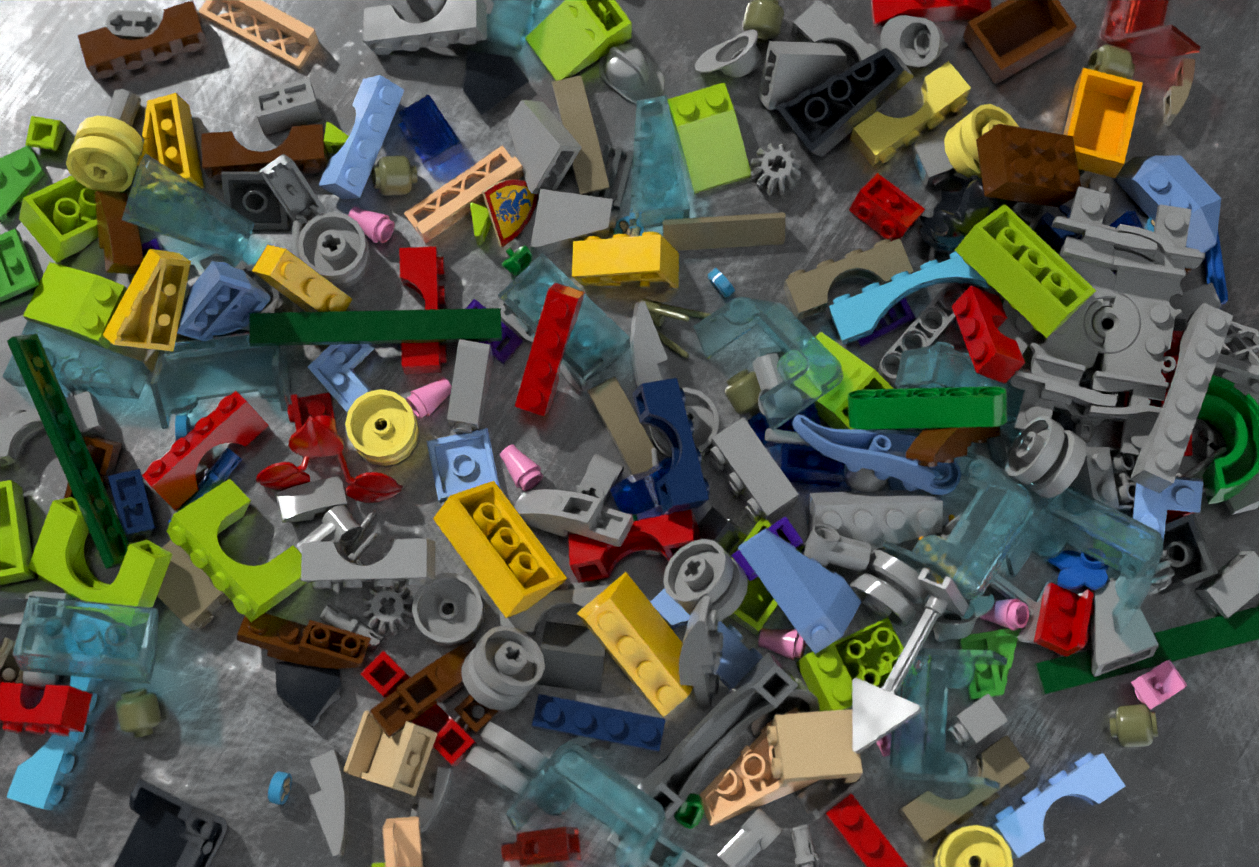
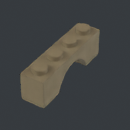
[783,239,914,322]
[898,735,1030,845]

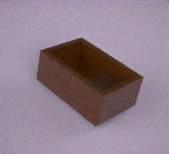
[963,0,1077,84]
[976,124,1081,207]

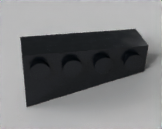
[776,48,915,157]

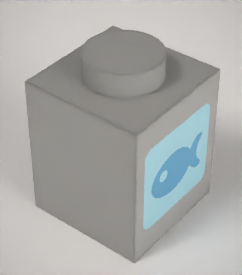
[910,135,955,188]

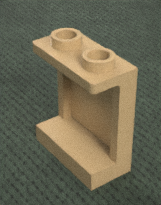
[767,709,863,787]
[343,711,437,796]

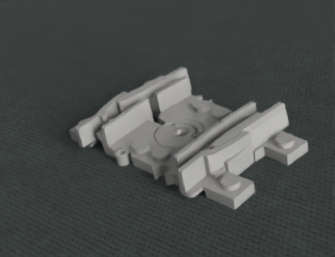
[1010,186,1205,456]

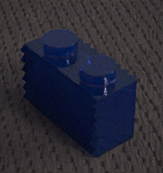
[398,94,463,169]
[779,443,845,487]

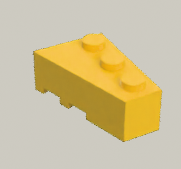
[133,93,204,203]
[572,232,679,288]
[102,249,191,352]

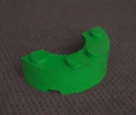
[1197,375,1259,504]

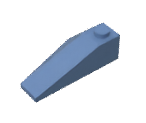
[738,529,861,654]

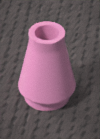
[348,206,395,243]
[406,377,452,419]
[500,444,543,491]
[980,599,1029,630]
[758,628,806,660]

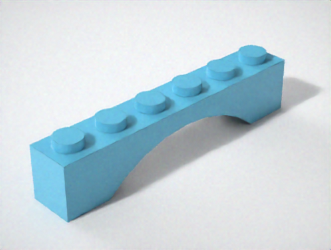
[829,251,992,345]
[6,611,119,811]

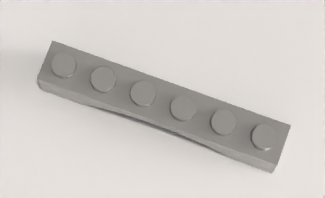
[1130,303,1233,493]

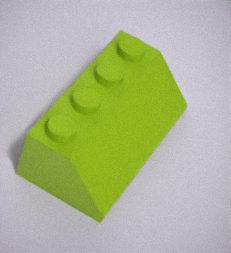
[955,204,1096,338]

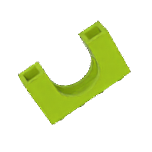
[166,479,307,622]
[28,497,173,627]

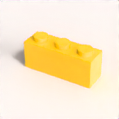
[252,245,353,312]

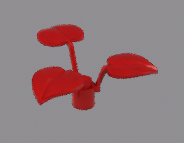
[256,415,403,503]

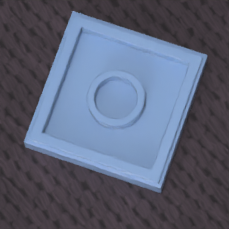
[426,428,500,503]

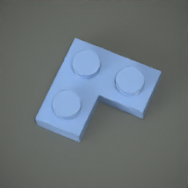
[308,344,375,412]
[1131,477,1203,541]

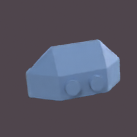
[1115,155,1221,253]
[177,261,270,342]

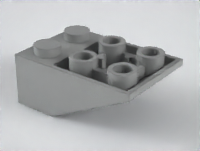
[1066,447,1138,517]

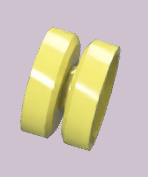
[944,104,1019,178]
[66,116,143,192]
[345,389,419,466]
[933,825,1013,867]

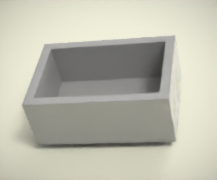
[709,417,799,523]

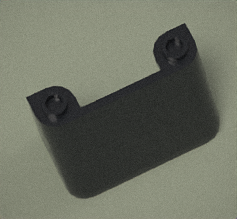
[114,778,227,867]

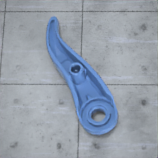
[792,414,961,495]

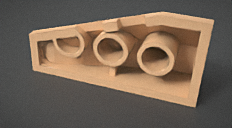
[699,708,819,826]

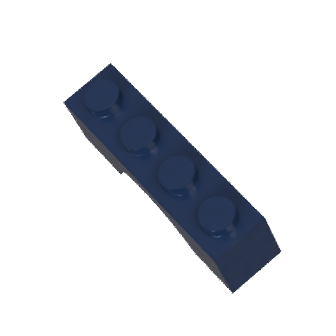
[632,378,710,514]
[532,694,666,754]

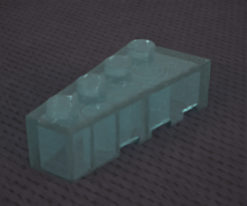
[894,342,1025,424]

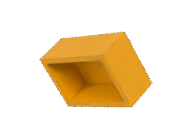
[1063,68,1143,179]

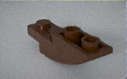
[906,426,1000,467]
[237,613,371,668]
[369,639,476,739]

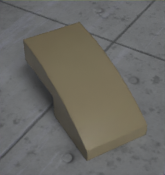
[1164,58,1195,126]

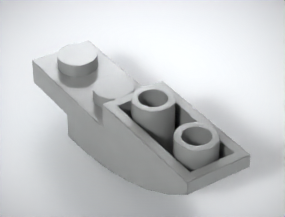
[514,489,634,547]
[679,596,723,707]

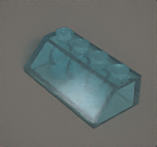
[498,253,630,382]
[13,596,159,684]

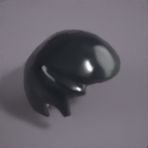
[919,173,999,254]

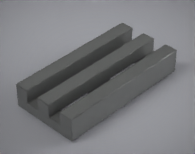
[591,144,635,210]

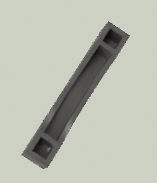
[634,652,799,825]

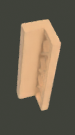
[198,0,319,70]
[404,145,524,244]
[383,816,423,867]

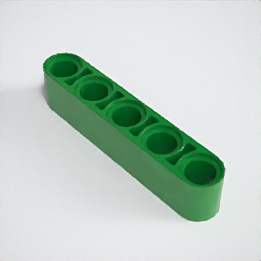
[847,386,1007,430]

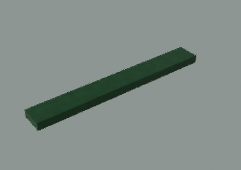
[249,308,502,346]
[7,334,129,569]
[1034,606,1259,695]

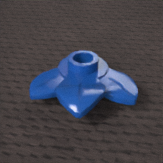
[1048,547,1109,590]

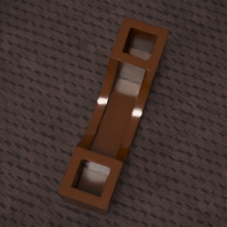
[77,0,208,79]
[201,124,328,181]

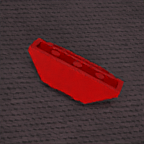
[871,0,992,27]

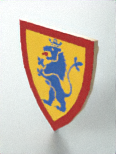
[479,179,539,247]

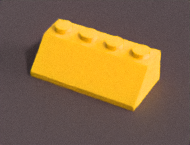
[433,481,567,618]
[576,572,693,717]

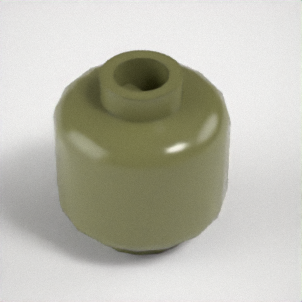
[742,0,784,43]
[1087,45,1135,79]
[371,155,417,196]
[725,368,761,417]
[116,688,162,738]
[1109,704,1158,748]

